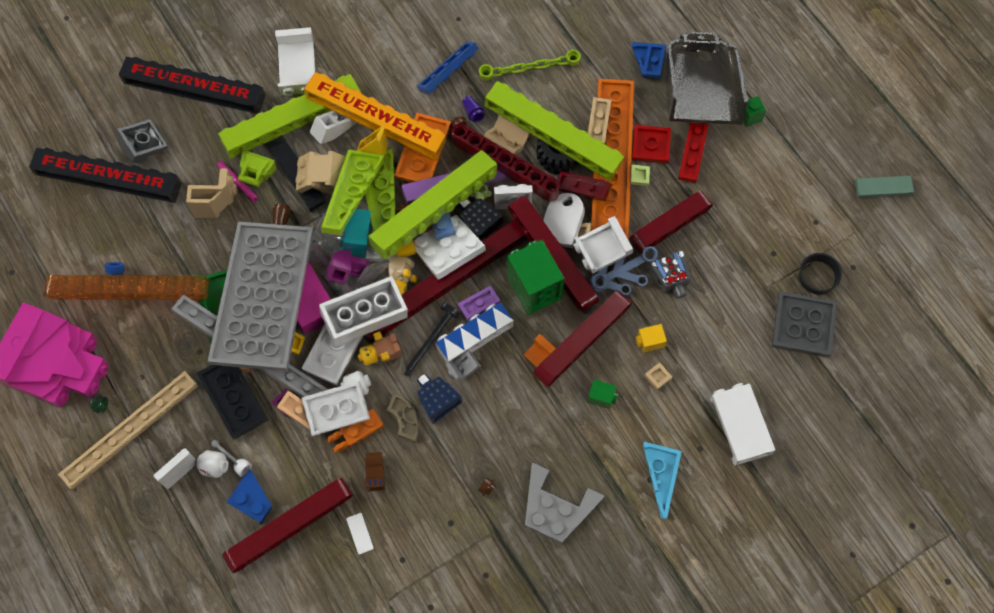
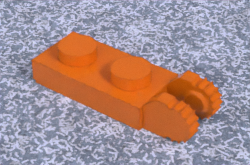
[327,409,384,453]

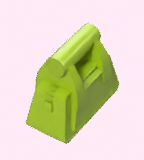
[238,150,277,187]

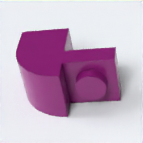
[327,250,369,284]

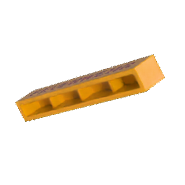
[304,72,446,160]

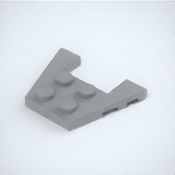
[525,463,604,544]

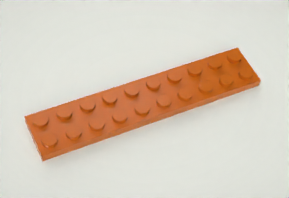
[591,79,634,239]

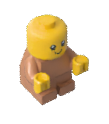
[358,332,402,366]

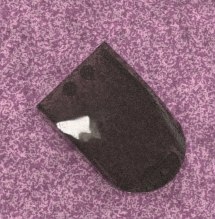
[667,32,748,125]

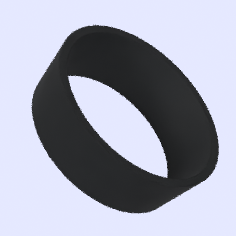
[799,253,842,295]

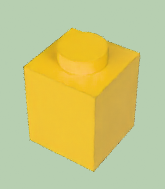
[635,324,667,353]

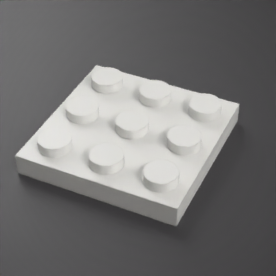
[413,215,486,280]

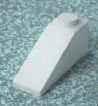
[310,111,356,145]

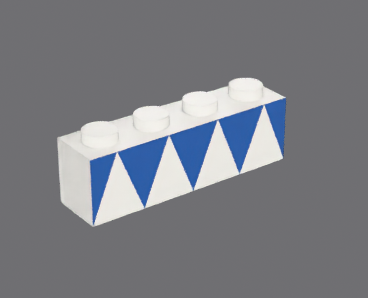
[436,302,514,363]

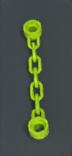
[479,50,581,81]

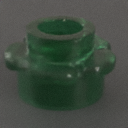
[90,394,108,414]

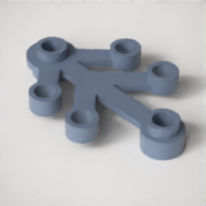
[590,246,658,296]

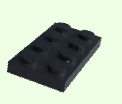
[196,365,268,440]

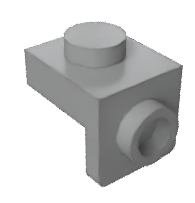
[446,350,481,380]

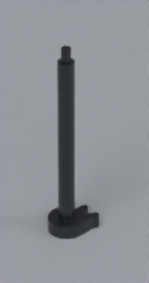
[404,301,460,376]

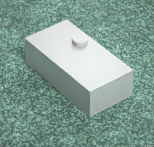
[319,276,408,346]

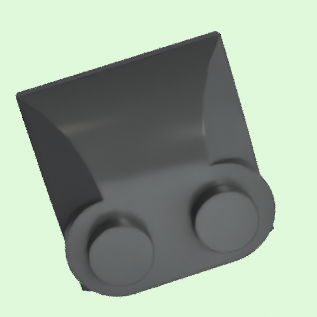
[116,119,168,163]

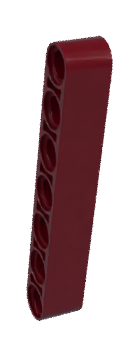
[452,124,559,201]
[507,195,599,312]
[532,291,632,388]
[222,478,353,573]

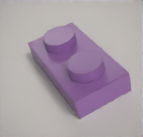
[458,285,500,322]

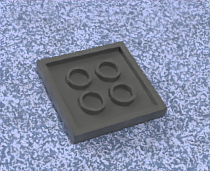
[772,291,837,357]

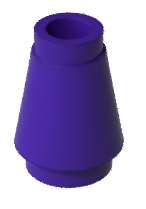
[462,96,485,123]

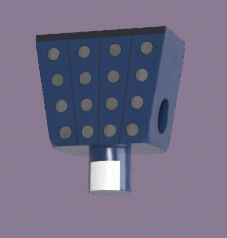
[417,374,463,424]

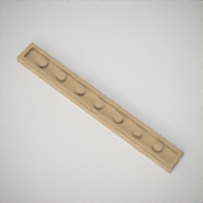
[58,371,198,490]

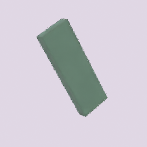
[855,176,914,198]

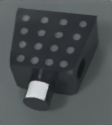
[458,198,503,241]

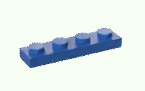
[416,42,479,93]

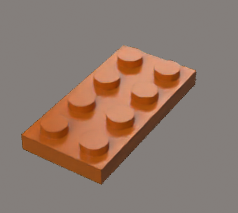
[394,112,451,183]

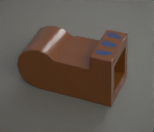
[365,452,386,492]

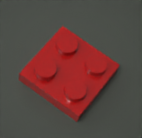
[632,125,671,164]

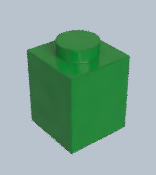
[738,96,766,127]
[587,379,618,409]

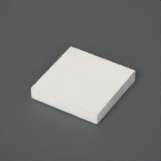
[154,448,197,489]

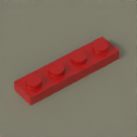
[678,113,710,184]

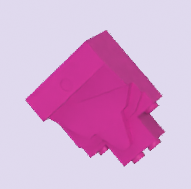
[0,302,109,408]

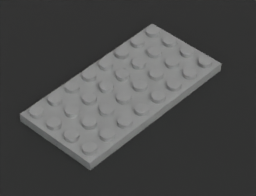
[207,222,314,371]

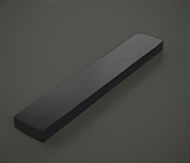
[265,135,326,212]

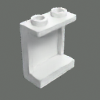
[573,216,633,274]

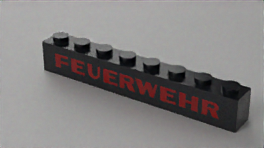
[119,56,266,114]
[29,148,182,203]

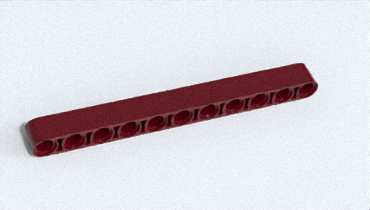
[365,220,528,342]

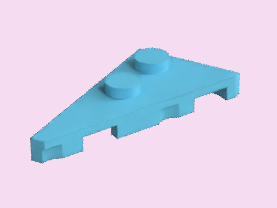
[643,442,682,520]

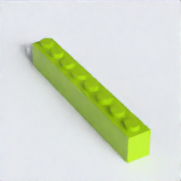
[218,74,361,159]
[484,81,624,181]
[368,150,497,260]

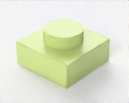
[630,165,650,186]

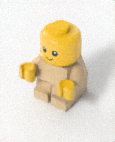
[388,257,418,295]

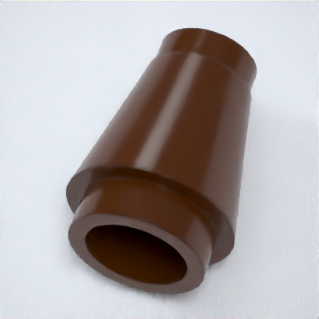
[273,203,291,225]

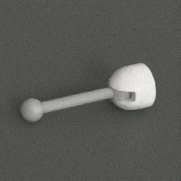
[211,440,252,477]

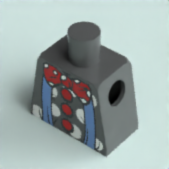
[648,251,690,299]

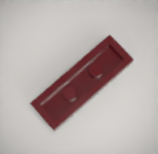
[557,171,612,202]

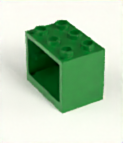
[507,240,564,315]

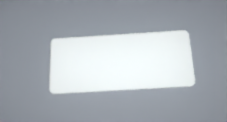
[346,513,373,554]

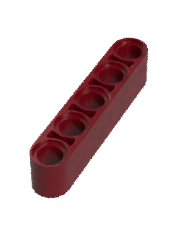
[629,190,713,254]

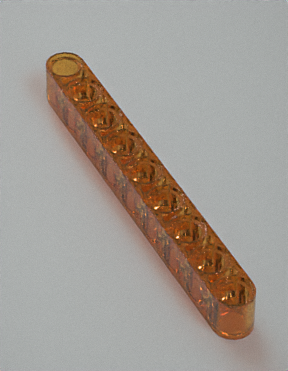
[43,275,210,300]

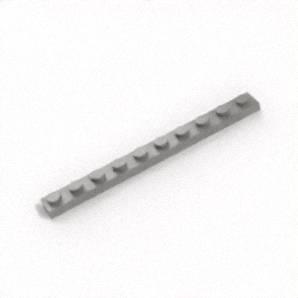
[171,294,328,397]

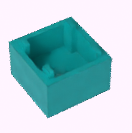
[339,209,371,259]

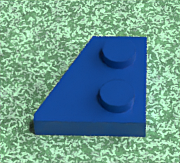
[632,42,666,79]
[227,470,273,524]

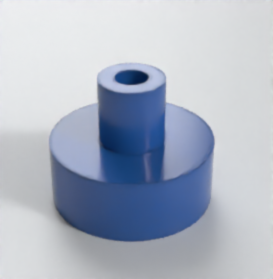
[105,262,125,280]

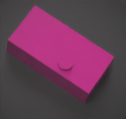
[297,261,331,335]

